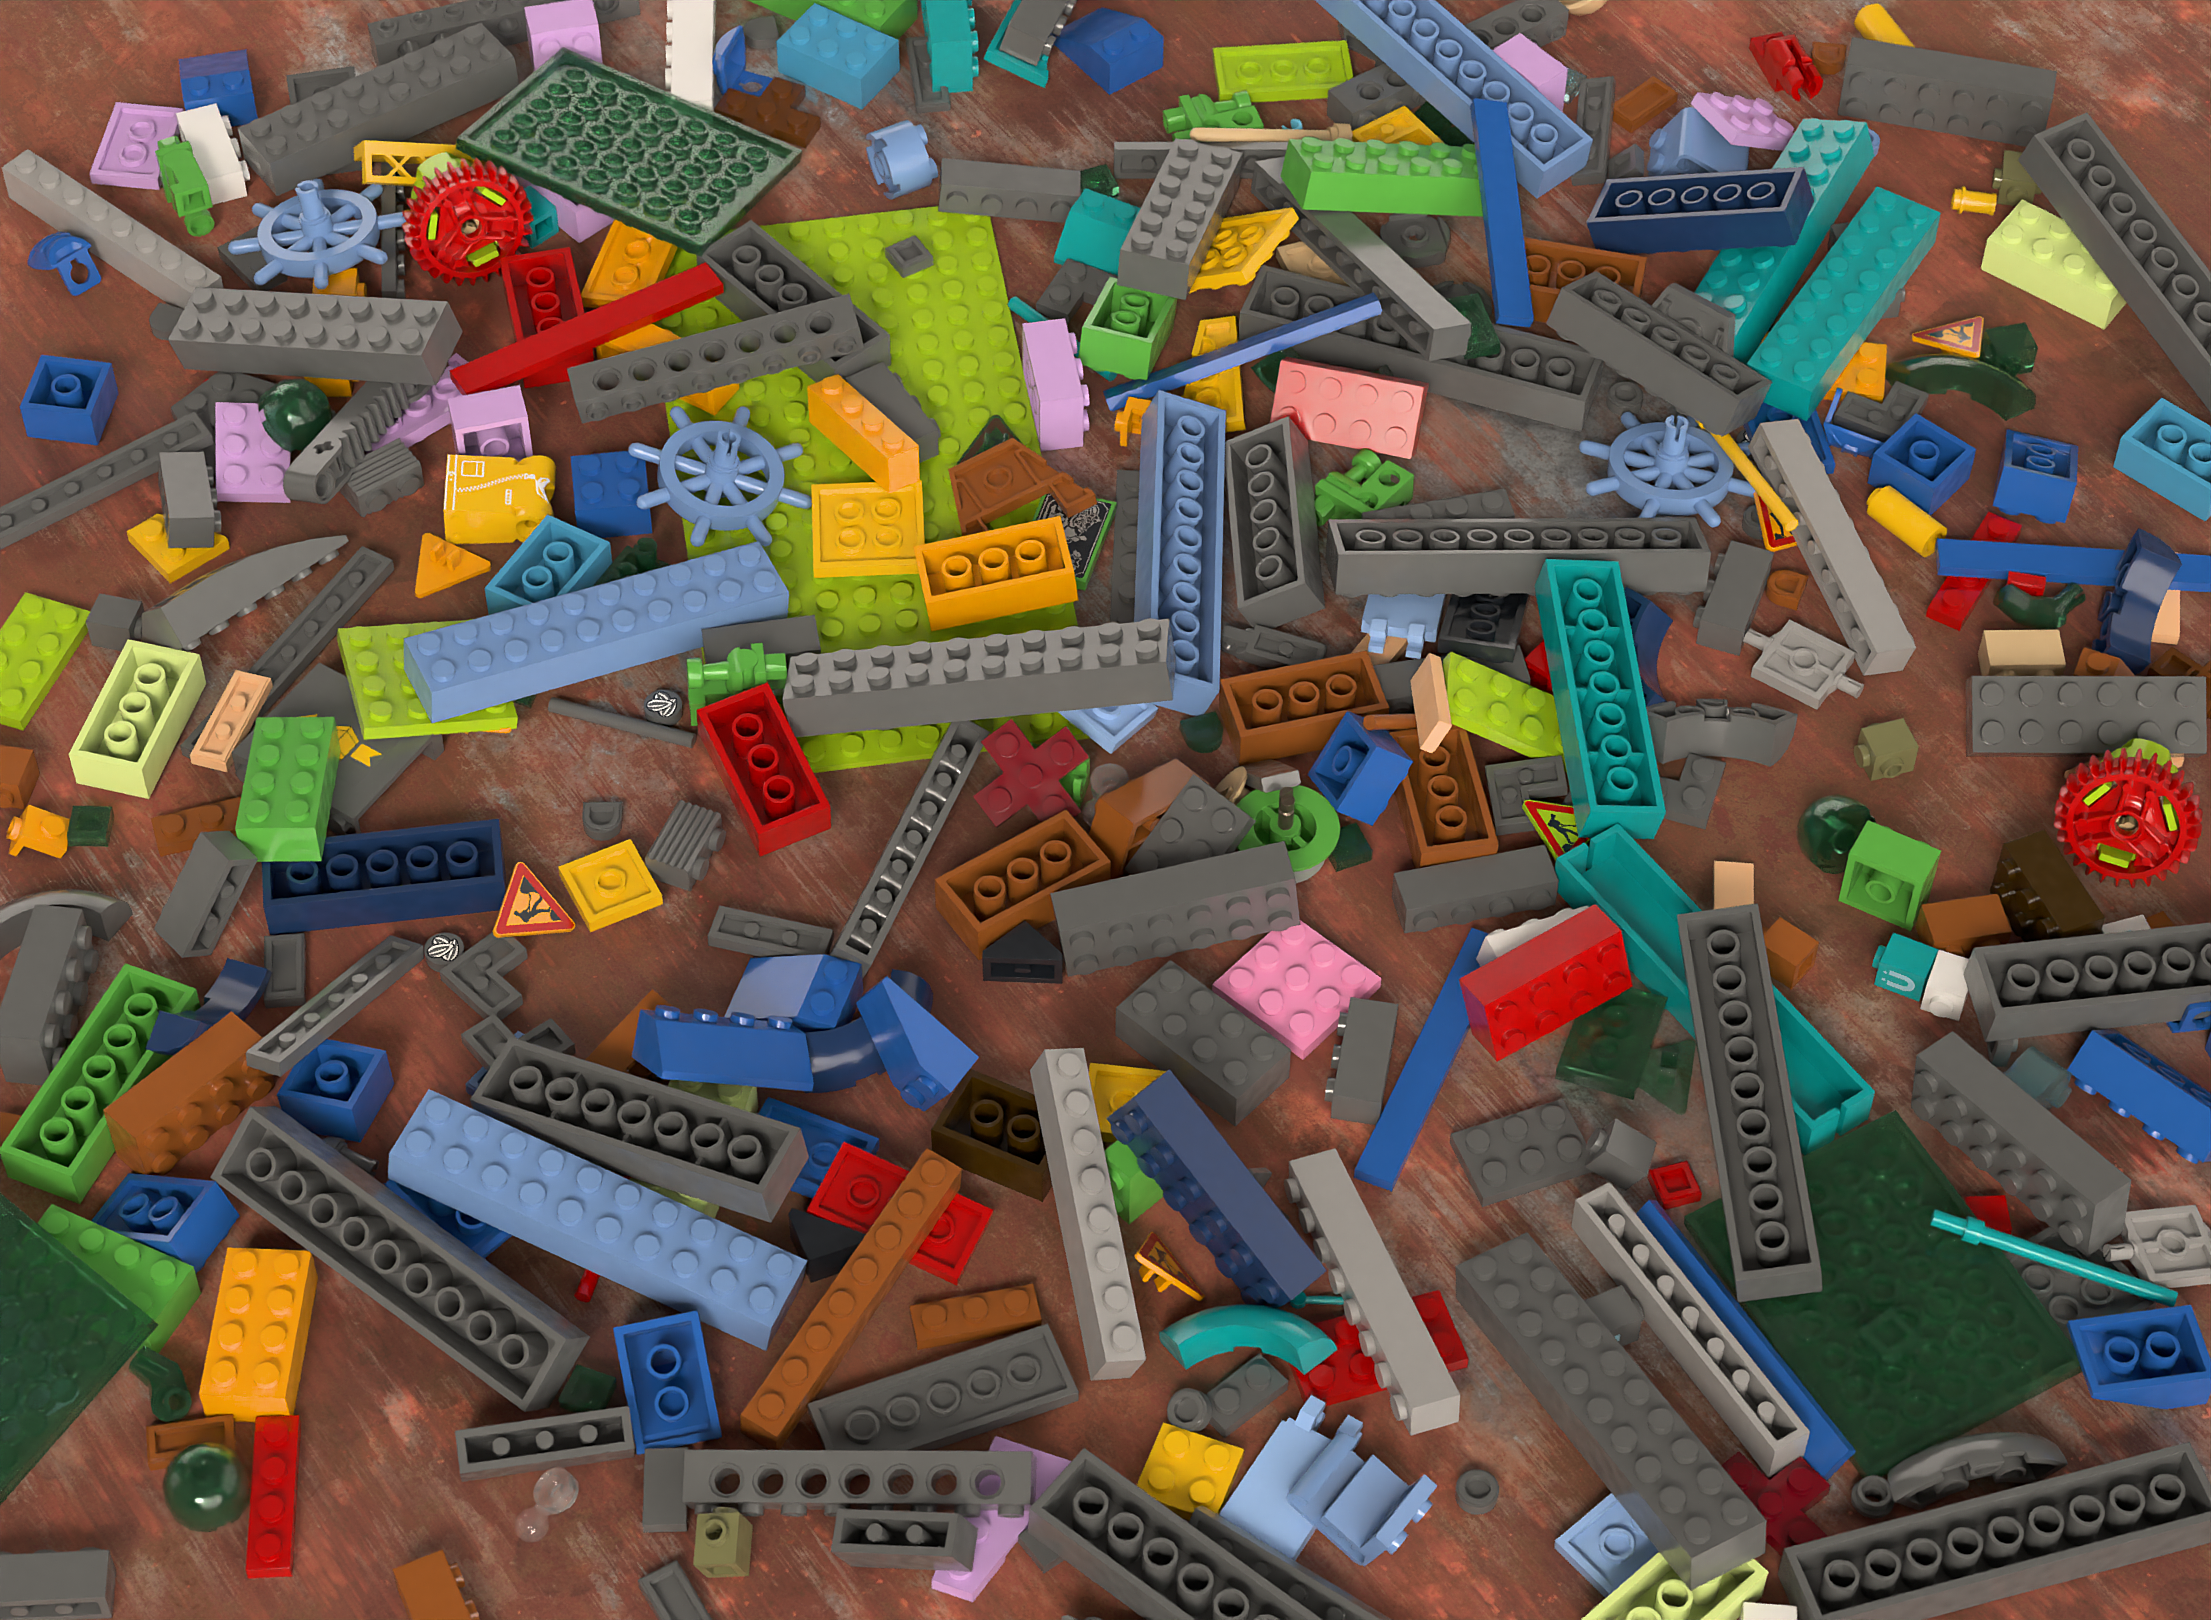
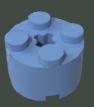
[866,120,938,200]

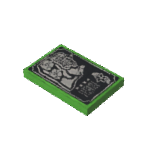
[1032,493,1117,591]

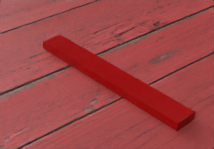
[449,262,724,395]

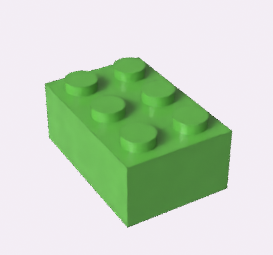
[1078,277,1177,380]

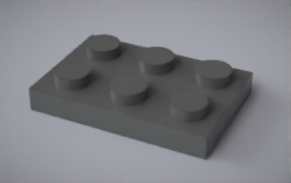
[1125,774,1256,875]
[1449,1098,1593,1207]

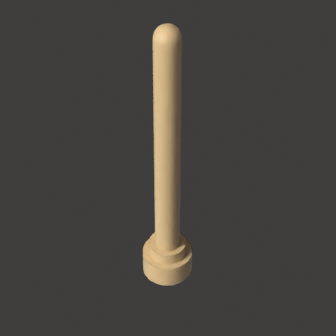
[1190,123,1352,142]

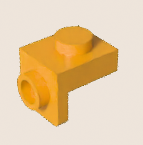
[1115,397,1151,447]
[6,805,73,859]

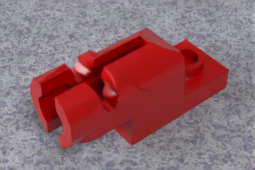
[1749,32,1823,102]

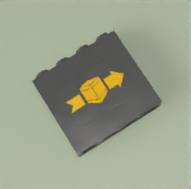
[231,662,444,836]

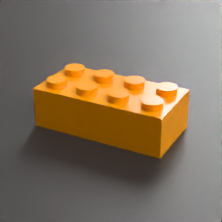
[913,516,1079,632]
[199,1247,318,1422]

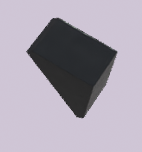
[982,921,1063,984]
[788,1208,866,1283]

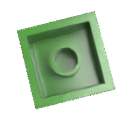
[1838,820,1941,931]

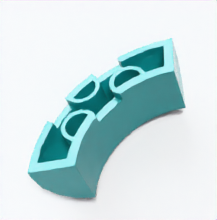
[1159,1304,1337,1375]

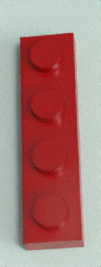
[1926,512,2022,631]
[246,1415,301,1579]

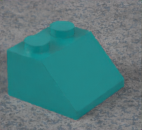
[1054,188,1141,276]

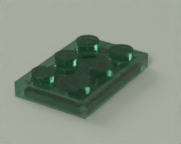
[1555,988,1668,1100]

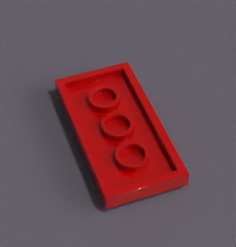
[807,1142,994,1286]
[1288,1290,1469,1406]

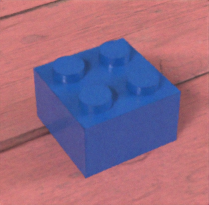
[20,355,119,445]
[1867,413,1976,516]
[571,451,652,538]
[1307,710,1413,826]
[277,1039,394,1143]

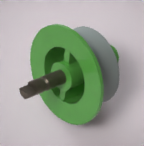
[1236,785,1340,883]

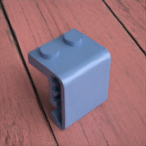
[1647,107,1749,177]
[1286,1433,1437,1566]

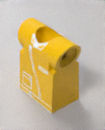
[443,454,556,544]

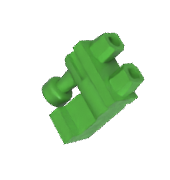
[1163,90,1264,142]
[155,136,214,237]
[1314,448,1414,526]
[686,643,787,726]

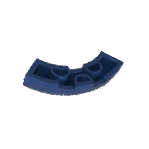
[2092,528,2182,675]
[1624,586,1673,706]
[145,958,272,1056]
[804,969,933,1093]

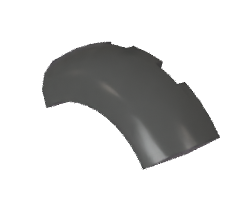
[1646,699,1798,767]
[0,889,133,960]
[1888,1432,2068,1510]

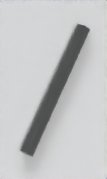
[548,697,696,748]

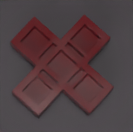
[973,719,1090,828]
[1721,1451,1831,1556]

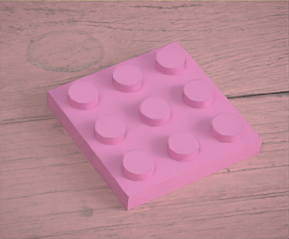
[1212,920,1381,1060]

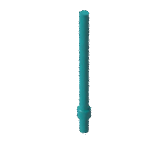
[1929,1209,2178,1307]

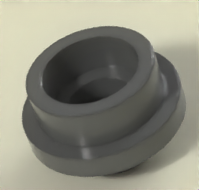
[1851,1476,1895,1519]

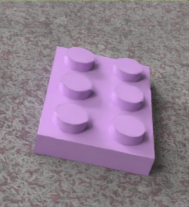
[1690,92,1794,151]
[89,102,183,190]
[215,402,290,503]

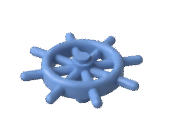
[228,179,406,290]
[628,406,812,547]
[1579,412,1755,528]

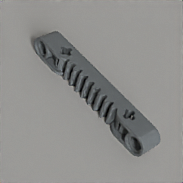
[283,367,446,504]

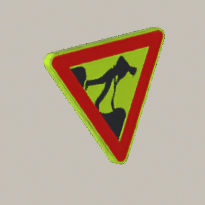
[1522,800,1591,861]

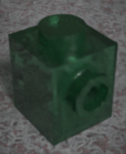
[1978,322,2038,379]

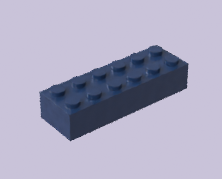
[1586,167,1814,254]
[262,819,507,935]
[1106,1069,1327,1308]

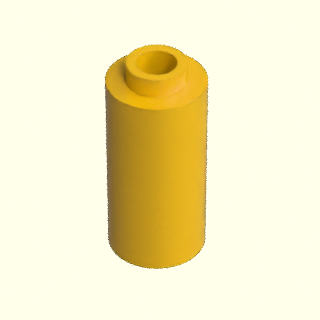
[1854,4,1915,47]
[1867,485,1947,558]

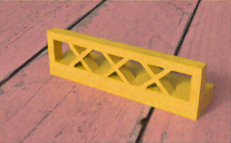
[354,140,499,186]

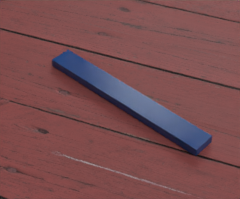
[1470,98,1534,327]
[1103,292,1383,411]
[1935,538,2211,592]
[1354,928,1489,1192]
[1636,1200,1856,1480]

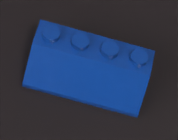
[632,1005,814,1091]
[2067,1029,2211,1164]

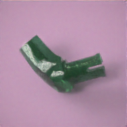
[1993,582,2086,630]
[129,1346,192,1422]

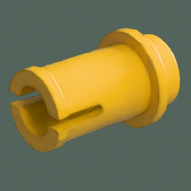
[1951,186,1997,216]

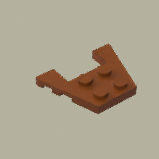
[948,438,1097,536]

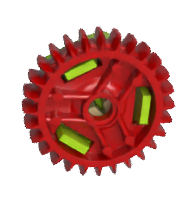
[402,152,534,286]
[2054,738,2203,889]

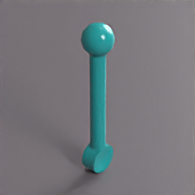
[1290,1292,1344,1309]

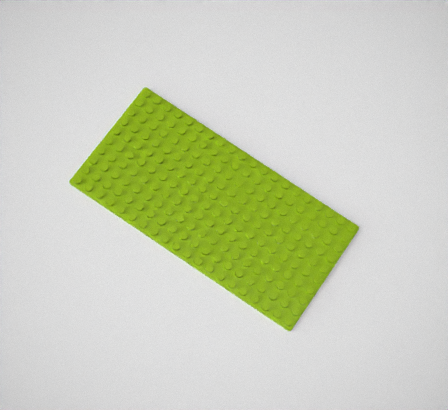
[653,206,1090,781]

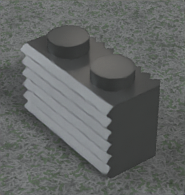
[339,438,424,517]
[645,800,726,891]

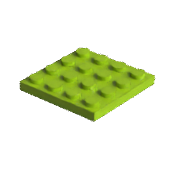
[337,619,518,740]

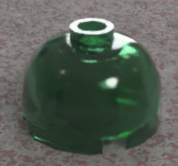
[258,379,333,453]
[1796,794,1877,874]
[162,1441,251,1533]

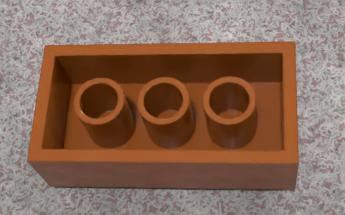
[1492,237,1647,323]
[1219,650,1389,766]
[1389,724,1498,869]
[935,810,1111,960]
[103,1011,275,1176]

